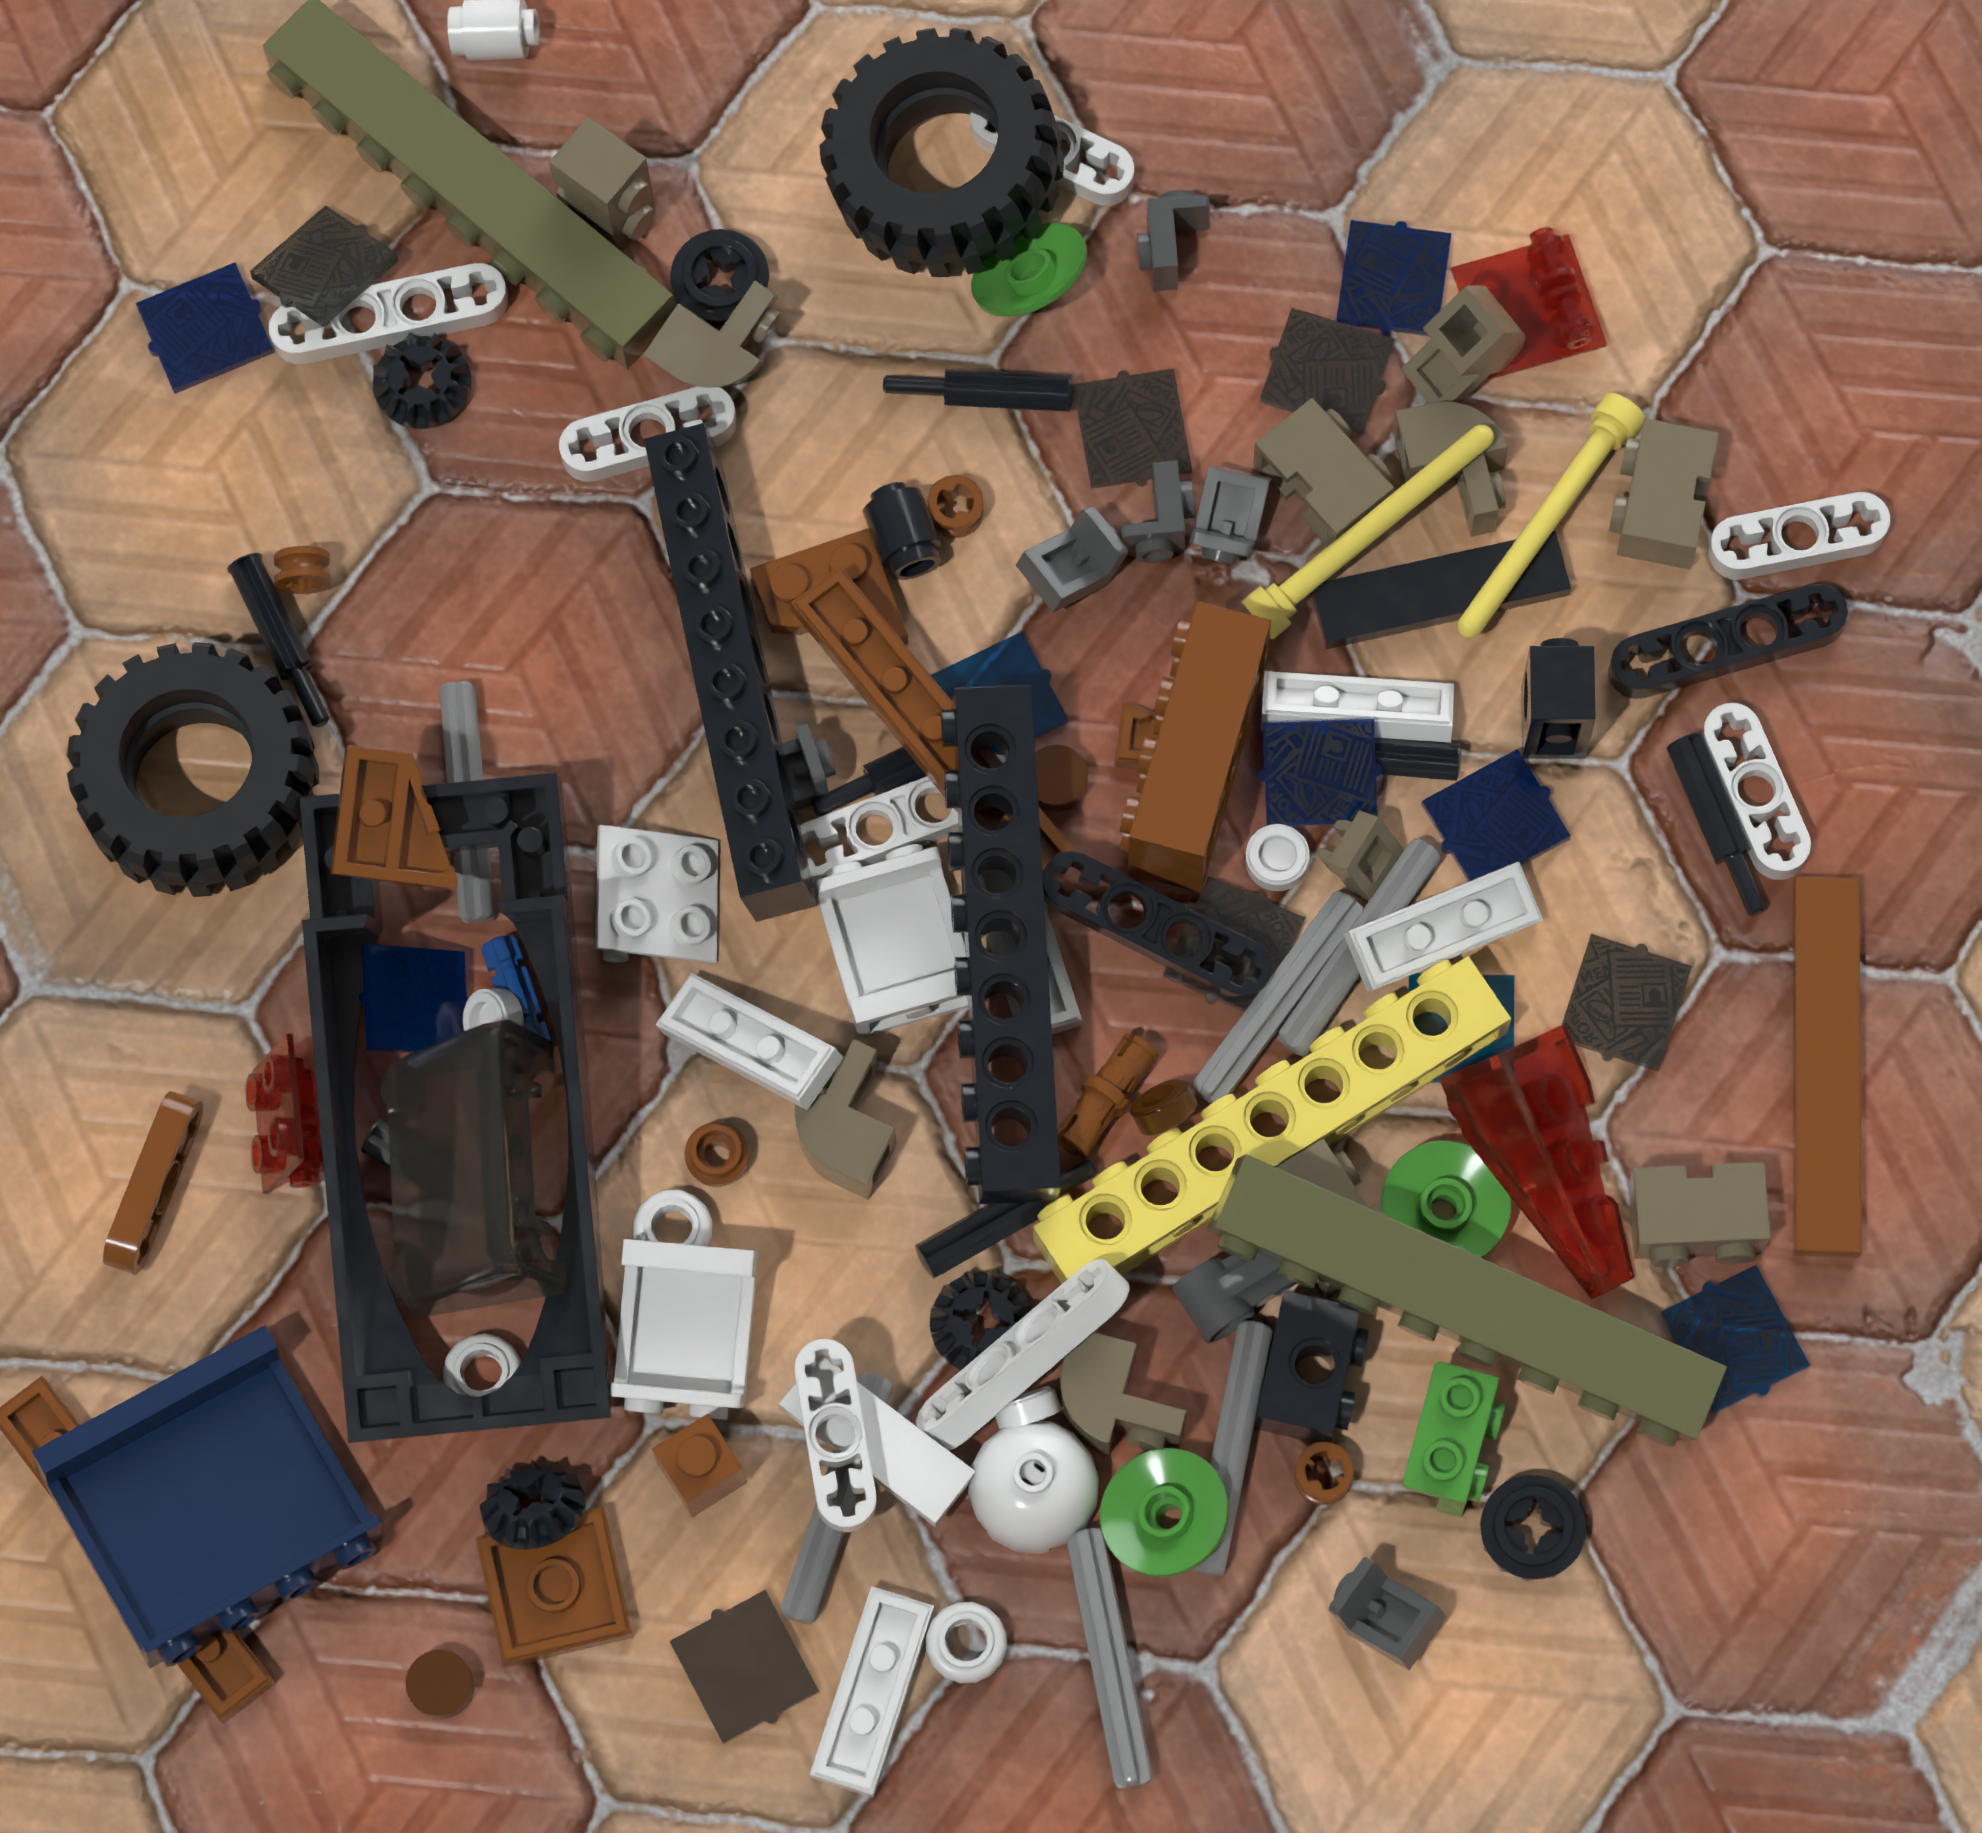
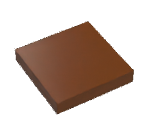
[475,1507,633,1668]

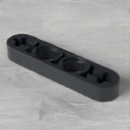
[1608,584,1848,699]
[1042,851,1272,1000]

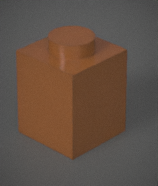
[652,1413,747,1518]

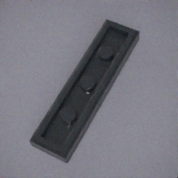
[1311,531,1571,650]

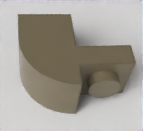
[643,281,780,388]
[1401,285,1526,404]
[1392,401,1508,537]
[795,1039,897,1200]
[1060,1332,1186,1456]

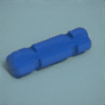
[481,935,553,1058]

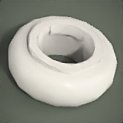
[633,1190,713,1246]
[442,1333,521,1397]
[926,1602,1007,1683]

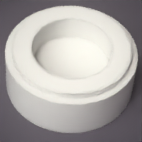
[1245,824,1309,891]
[463,988,524,1053]
[995,1386,1062,1430]

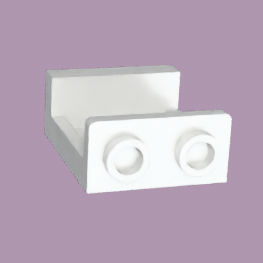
[815,844,968,1039]
[609,1239,759,1420]

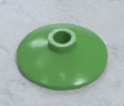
[971,223,1087,317]
[1381,1141,1511,1258]
[1100,1448,1229,1577]

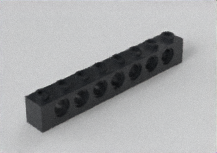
[644,423,817,922]
[941,685,1061,1204]

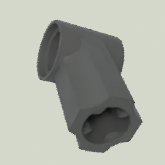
[1172,1253,1297,1344]

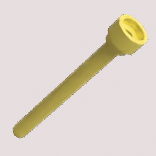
[1457,393,1645,638]
[1241,424,1494,640]

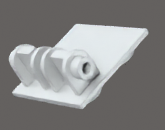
[595,825,718,964]

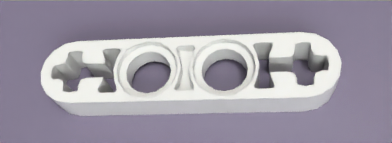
[269,263,508,364]
[800,754,1006,885]
[916,1259,1129,1451]

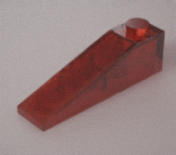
[1439,1024,1635,1299]

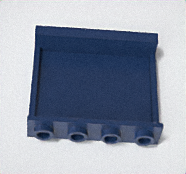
[32,1325,382,1669]

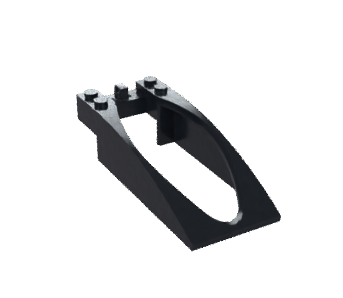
[299,773,612,1443]

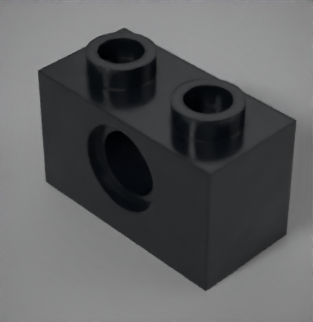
[1521,638,1596,759]
[1254,1291,1370,1443]

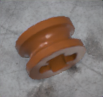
[927,475,984,538]
[274,546,330,594]
[1294,1442,1354,1506]

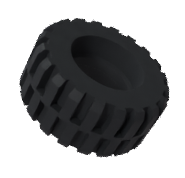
[819,28,1064,277]
[66,642,319,897]

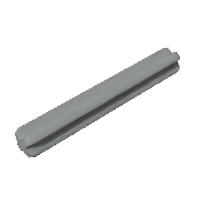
[439,681,495,924]
[1278,838,1440,1056]
[1192,891,1363,1103]
[1192,1321,1272,1576]
[781,1372,893,1624]
[1067,1528,1153,1789]

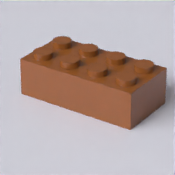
[1120,601,1271,893]

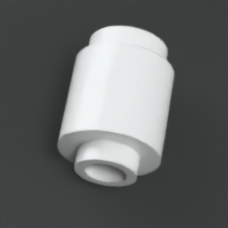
[448,0,540,61]

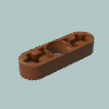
[103,1091,203,1275]

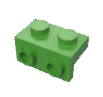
[1403,1361,1506,1517]

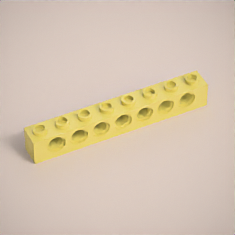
[1033,956,1511,1284]

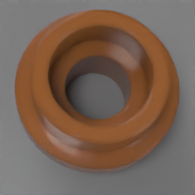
[684,1122,749,1187]

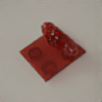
[1451,227,1607,380]
[245,1034,321,1194]

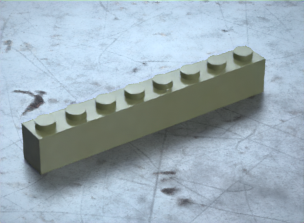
[262,0,675,370]
[1206,1154,1727,1447]

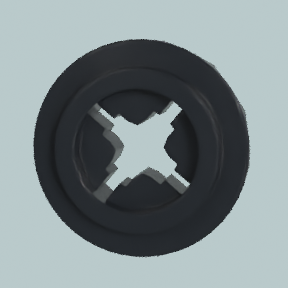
[670,229,770,326]
[372,333,472,429]
[930,1271,1032,1370]
[479,1460,586,1550]
[1480,1475,1586,1582]

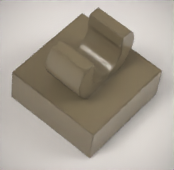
[1316,810,1404,901]

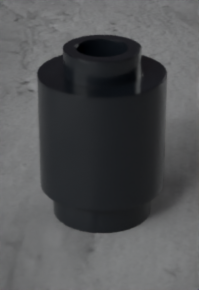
[863,482,941,580]

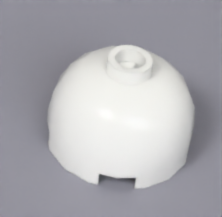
[968,1421,1099,1554]

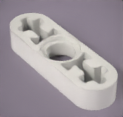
[970,113,1134,206]
[559,387,737,482]
[1708,492,1890,580]
[1702,703,1811,880]
[795,1339,876,1532]

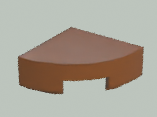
[1115,703,1158,770]

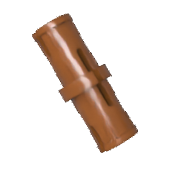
[1057,1033,1159,1159]

